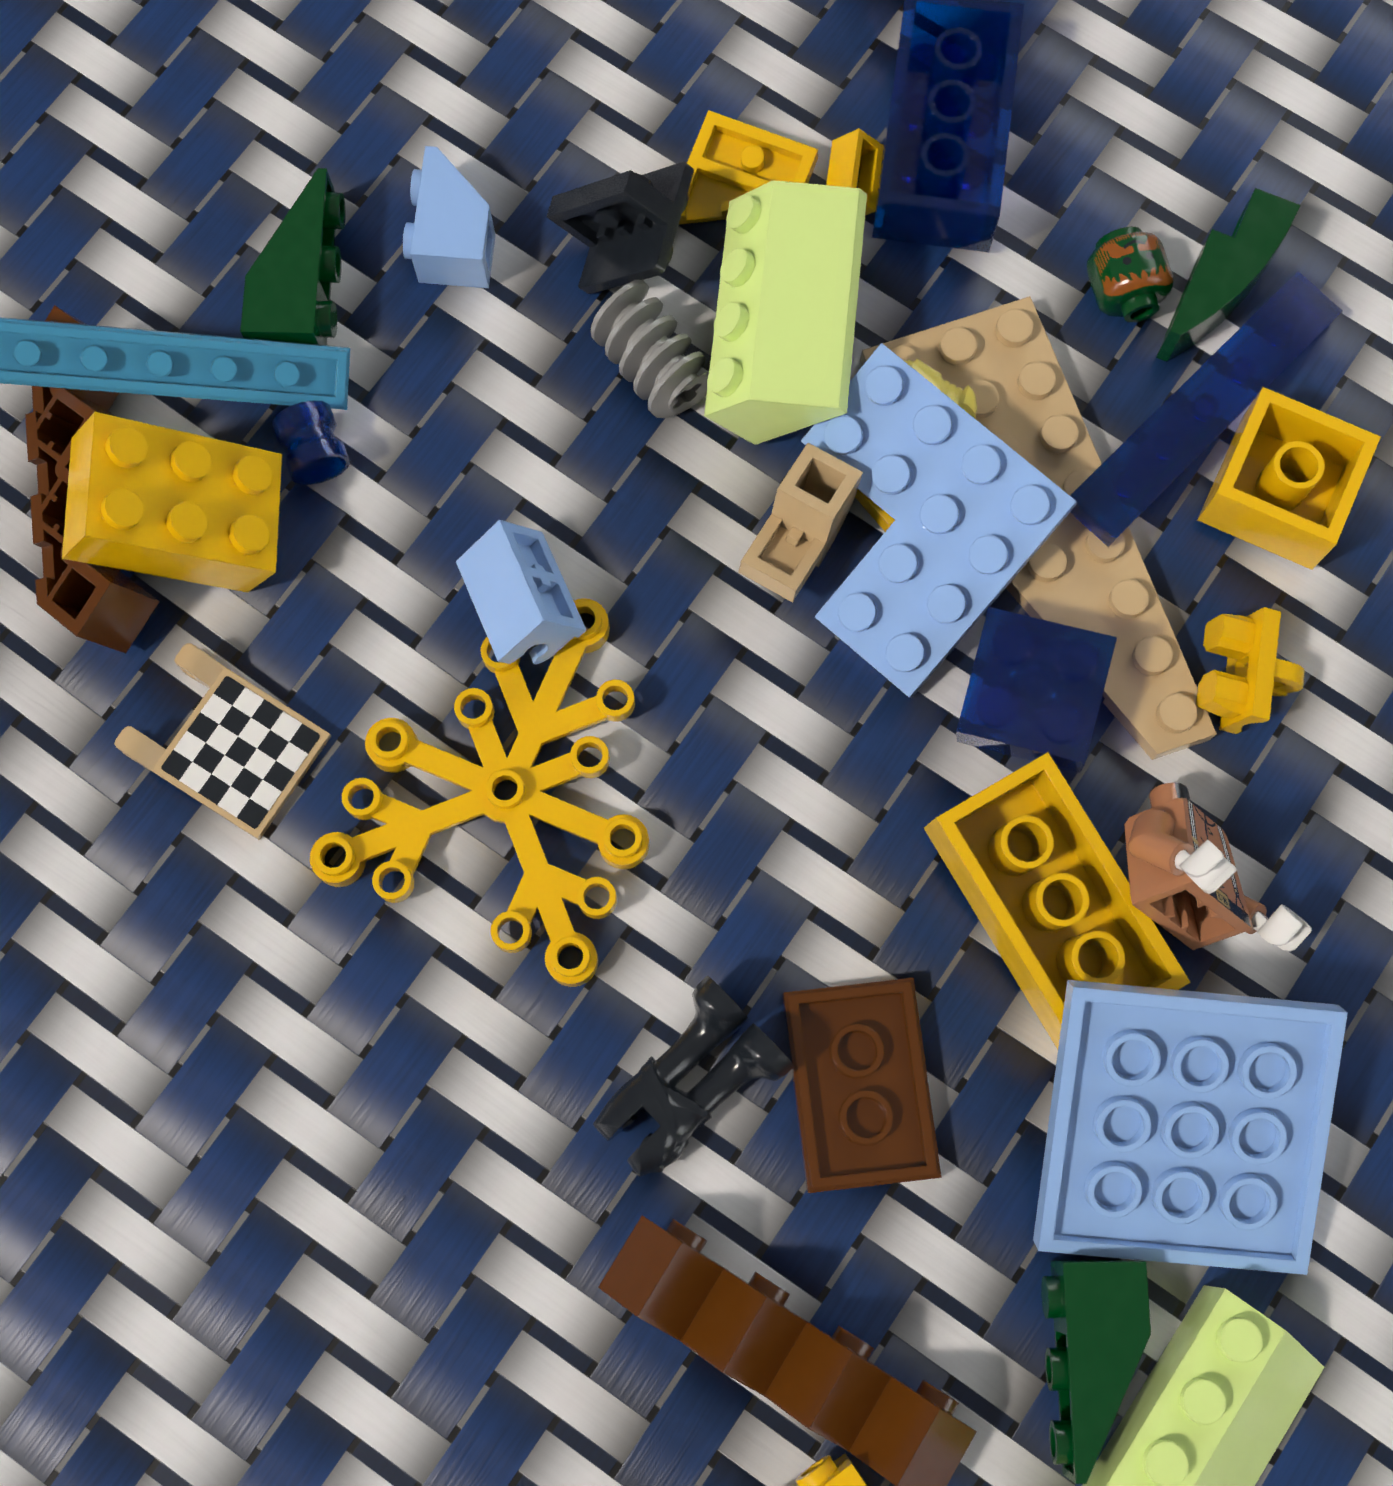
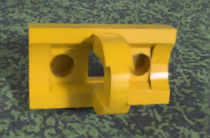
[1196,607,1305,734]

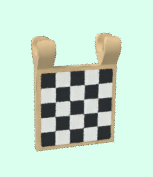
[114,643,331,840]

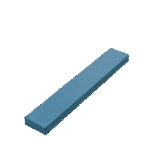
[0,317,351,410]

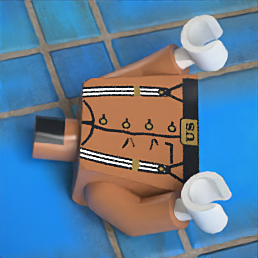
[1124,782,1312,952]

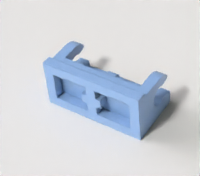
[456,520,587,665]

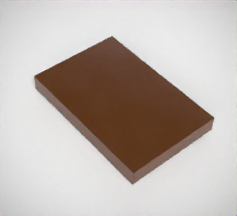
[783,978,942,1193]

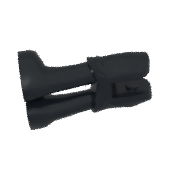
[593,975,794,1177]

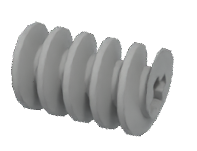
[591,280,709,418]

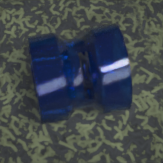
[272,400,351,485]

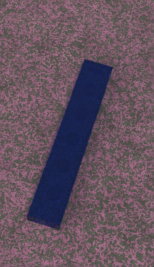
[1070,271,1343,547]

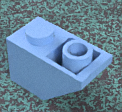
[403,146,496,289]

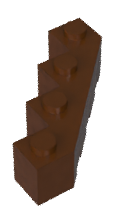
[25,305,159,654]
[598,1216,977,1486]

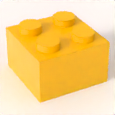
[1197,387,1381,570]

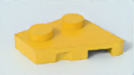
[679,110,818,225]

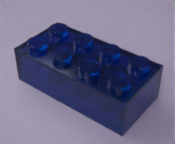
[872,0,1024,253]

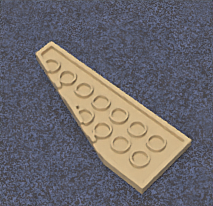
[860,296,1217,760]

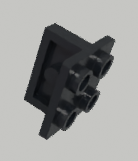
[546,161,694,294]

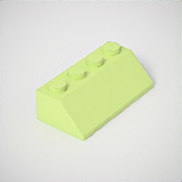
[704,180,867,445]
[1082,1285,1324,1486]

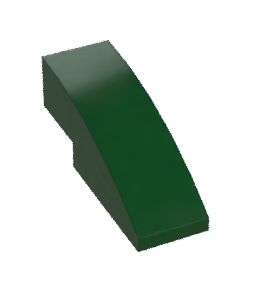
[1156,188,1301,362]

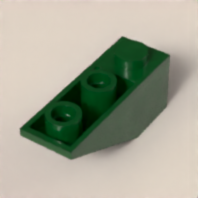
[240,168,346,345]
[1041,1260,1151,1484]

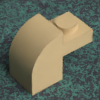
[738,443,863,602]

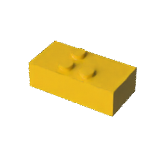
[924,752,1191,1050]

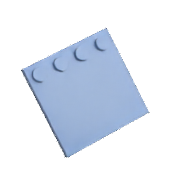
[1033,980,1348,1275]

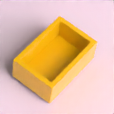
[62,412,282,592]

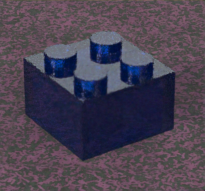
[956,607,1117,773]

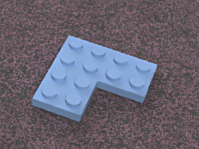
[801,343,1077,698]

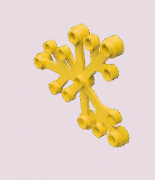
[310,598,649,987]

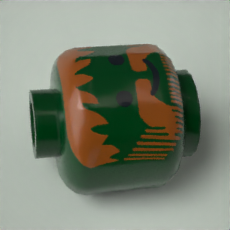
[1087,226,1174,322]

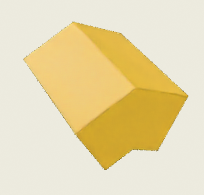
[826,128,884,215]

